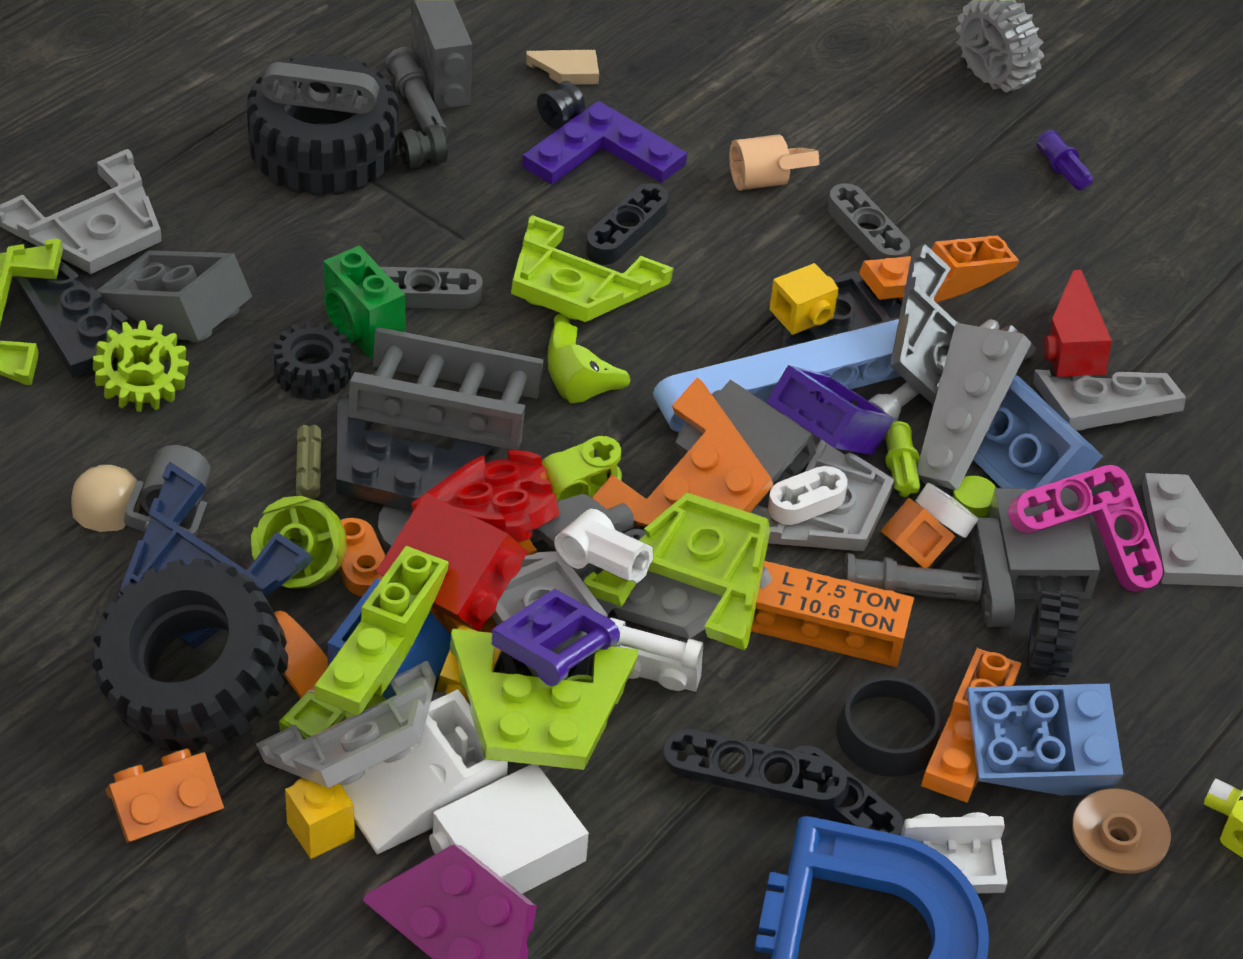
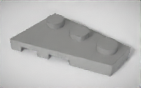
[1033,370,1186,430]
[1142,473,1243,587]

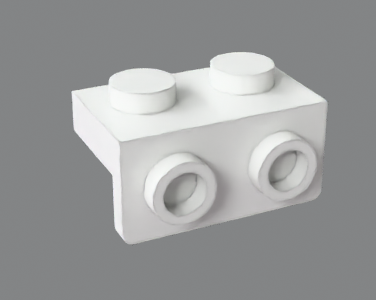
[901,812,1007,893]

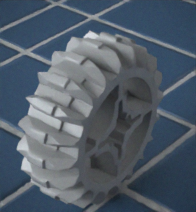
[955,0,1044,92]

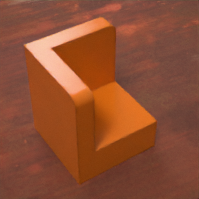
[881,498,955,568]

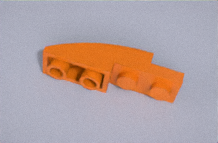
[859,235,1019,303]
[921,648,1021,803]

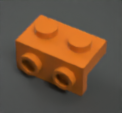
[105,748,224,843]

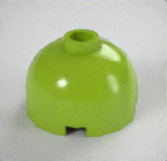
[251,496,347,589]

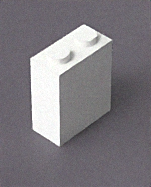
[429,764,589,894]

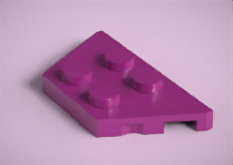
[363,844,537,959]

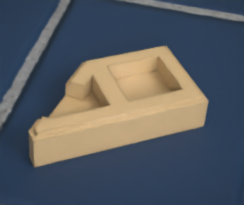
[526,50,599,85]

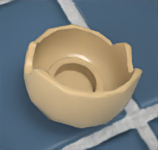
[71,465,140,532]

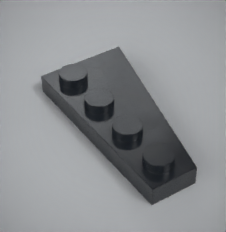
[12,261,134,377]

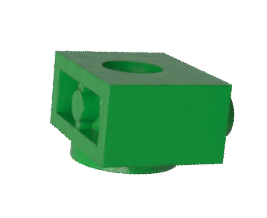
[324,245,405,359]

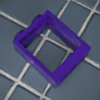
[766,365,895,455]

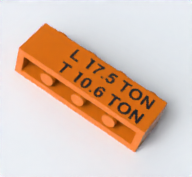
[751,561,914,667]

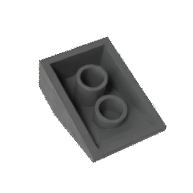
[96,250,252,343]

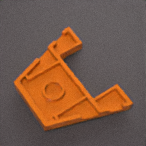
[592,377,774,528]

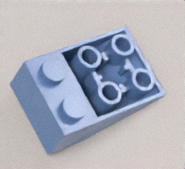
[967,684,1123,796]

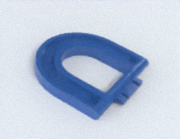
[754,816,989,959]

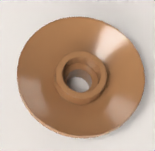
[1072,789,1171,874]

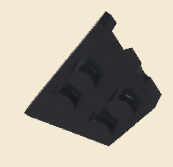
[782,271,901,348]

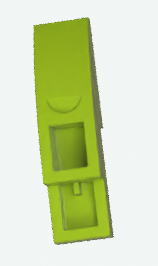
[315,546,449,716]

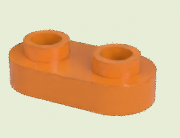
[338,518,385,596]

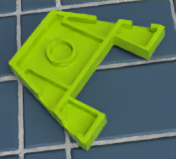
[511,215,673,322]
[0,238,63,385]
[583,492,770,650]
[450,629,638,770]

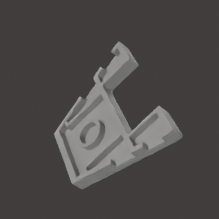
[0,149,162,274]
[751,415,894,551]
[256,661,436,788]

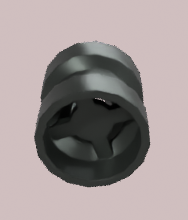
[398,124,448,170]

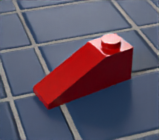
[1043,270,1112,377]

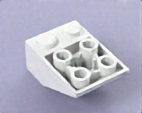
[341,690,508,854]

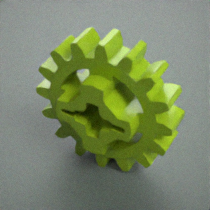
[93,320,189,412]

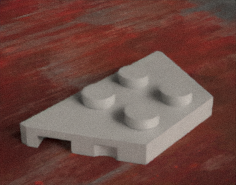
[491,551,607,677]
[613,566,772,639]

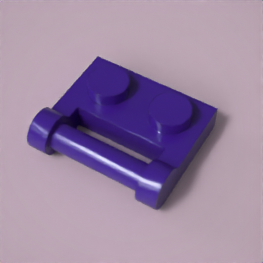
[491,588,620,686]

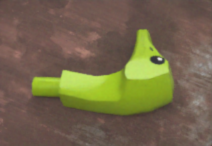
[547,313,630,403]

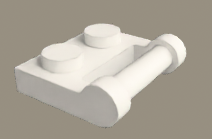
[610,618,703,692]

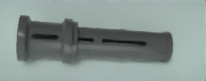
[385,47,449,139]
[841,553,982,602]

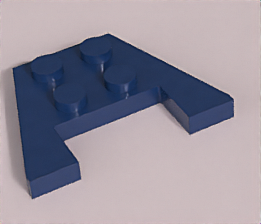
[118,462,313,649]

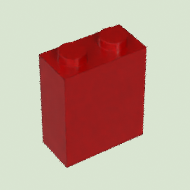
[376,493,528,631]

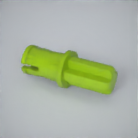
[884,421,920,497]

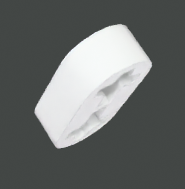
[768,466,848,525]
[915,482,979,538]

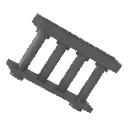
[348,327,544,450]

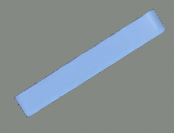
[653,319,900,432]

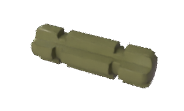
[296,424,321,500]

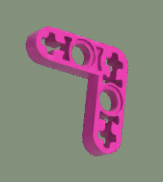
[1008,465,1163,592]

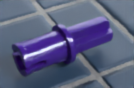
[1036,130,1093,191]

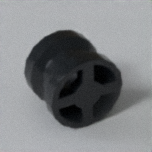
[537,81,585,129]

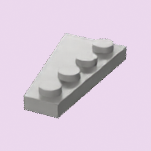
[917,323,1031,490]

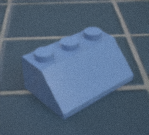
[973,375,1103,489]

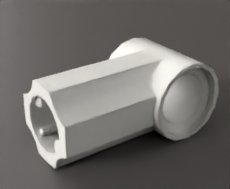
[554,509,653,583]

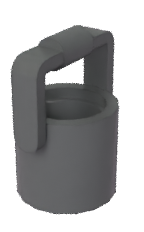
[124,445,211,536]

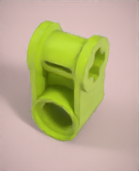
[542,436,622,501]

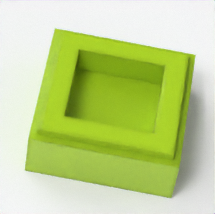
[279,690,346,740]

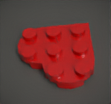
[411,450,560,542]

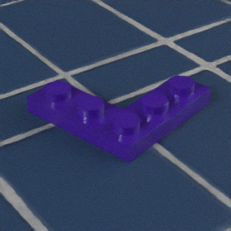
[522,101,687,185]

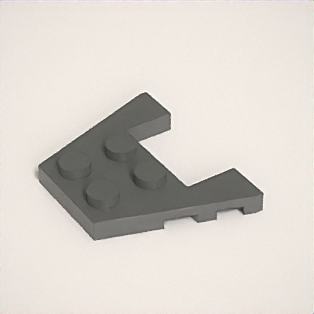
[890,244,1037,406]

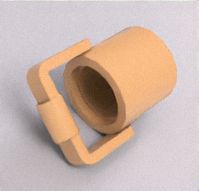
[729,134,820,191]

